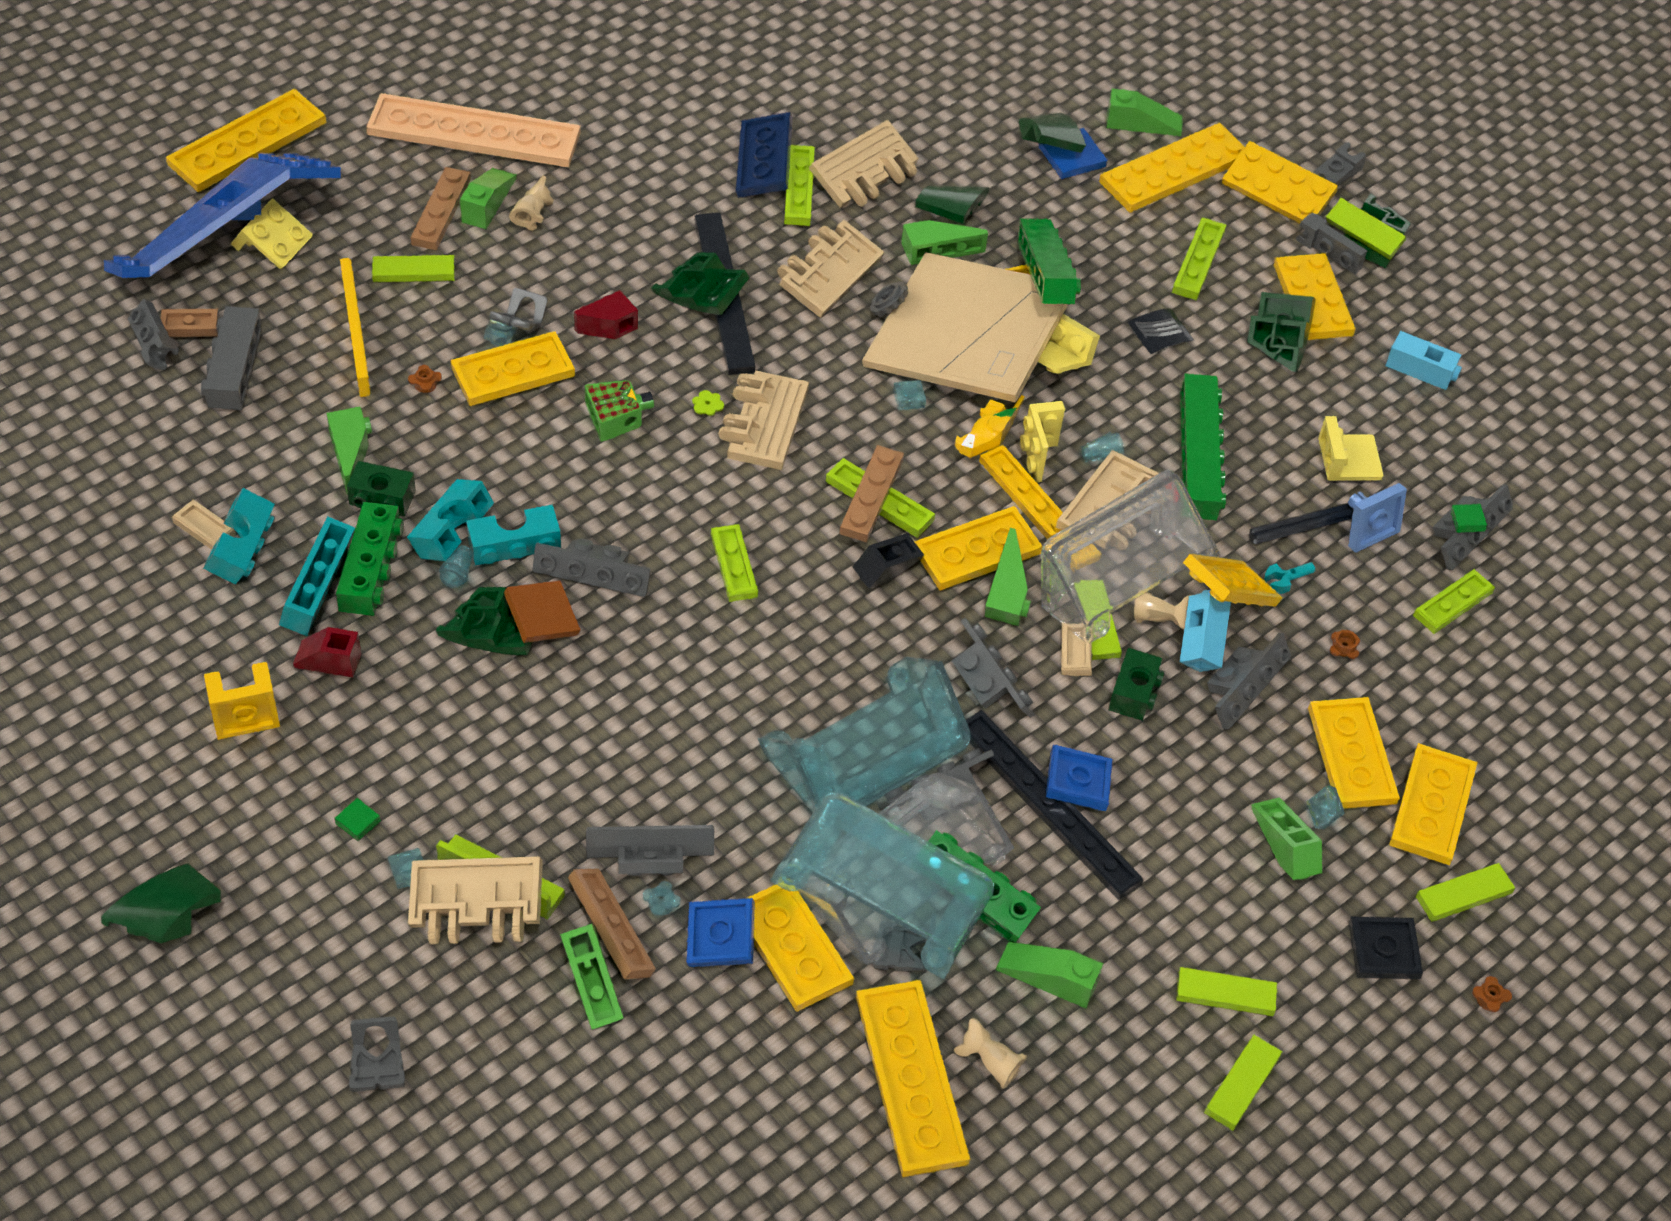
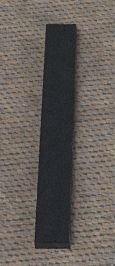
[694,212,756,375]
[957,710,1144,900]

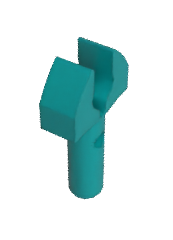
[1263,562,1315,594]

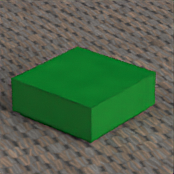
[1451,504,1487,533]
[334,798,381,841]

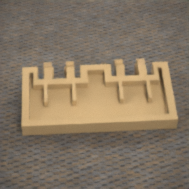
[809,120,919,208]
[777,220,884,318]
[718,371,809,470]
[1056,450,1164,554]
[408,857,543,944]

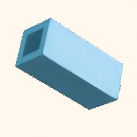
[1386,331,1462,390]
[1180,590,1231,672]

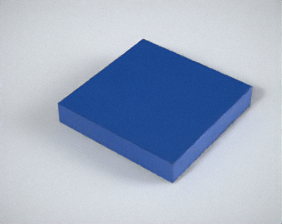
[1038,128,1107,179]
[1046,744,1113,812]
[687,898,755,967]

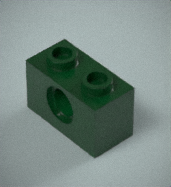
[347,461,416,517]
[1108,648,1165,721]

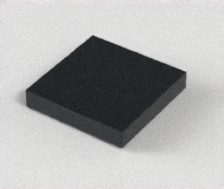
[1349,916,1423,979]

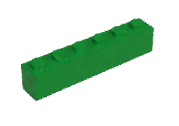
[1018,218,1081,304]
[1180,373,1226,521]

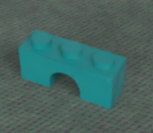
[407,479,494,561]
[203,488,275,585]
[466,504,561,566]

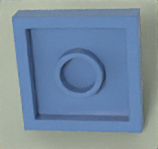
[1348,483,1407,553]

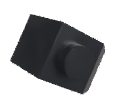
[853,533,924,589]

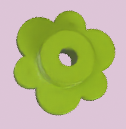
[692,390,724,416]

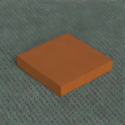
[504,580,581,643]

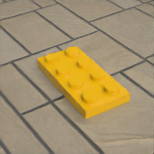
[1222,141,1338,224]
[1274,253,1356,340]
[451,331,575,406]
[914,506,1043,591]
[1183,554,1283,607]
[1308,697,1400,809]
[1389,743,1478,866]
[747,878,854,1012]

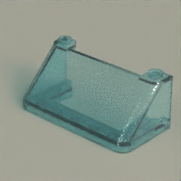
[758,657,971,824]
[770,792,994,979]

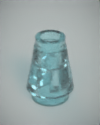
[1081,432,1124,462]
[439,545,473,588]

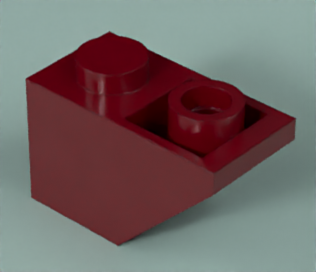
[574,290,638,339]
[293,627,362,678]

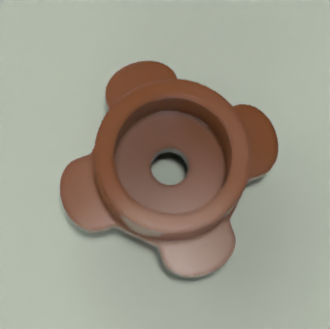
[408,365,442,393]
[1330,630,1360,659]
[1472,976,1512,1012]

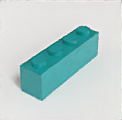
[279,516,355,636]

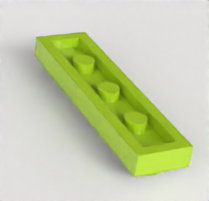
[784,145,815,226]
[1172,217,1227,301]
[826,458,935,538]

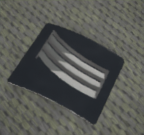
[1127,308,1194,354]

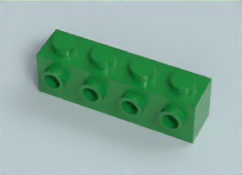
[336,502,404,616]
[910,830,1041,942]

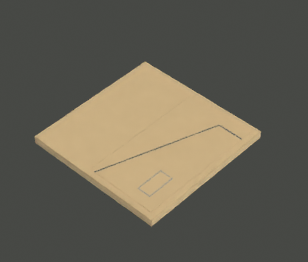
[862,252,1068,402]

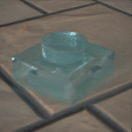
[483,319,517,346]
[893,380,926,410]
[1306,785,1345,830]
[388,848,423,890]

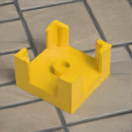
[204,662,280,740]

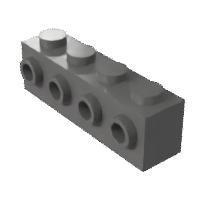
[201,306,262,410]

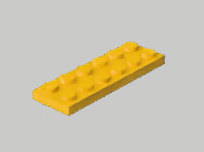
[166,89,326,192]
[1099,122,1245,213]
[856,980,970,1178]

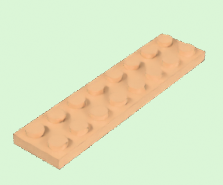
[366,93,581,167]

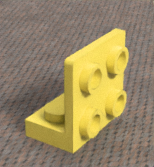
[231,198,313,269]
[1038,314,1100,374]
[1020,401,1065,482]
[1318,416,1383,481]

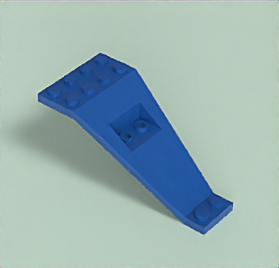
[104,153,341,278]

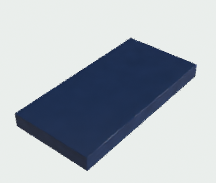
[736,112,793,198]

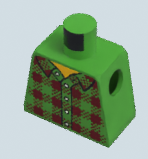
[585,380,654,442]

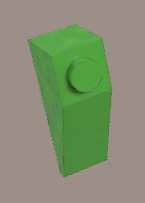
[1106,89,1182,136]
[460,168,517,229]
[901,220,988,265]
[326,406,372,495]
[985,528,1031,626]
[1251,797,1322,880]
[560,924,624,1030]
[996,942,1103,1009]

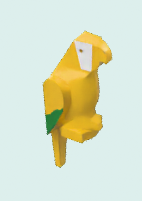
[954,395,1025,458]

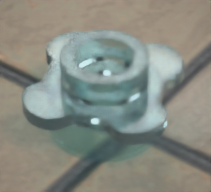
[643,881,680,916]

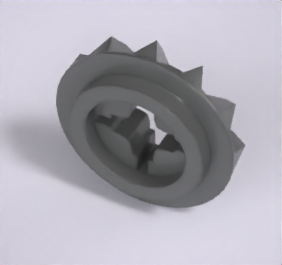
[870,282,909,317]

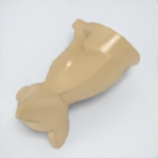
[509,175,554,231]
[1134,588,1191,630]
[954,1018,1027,1089]

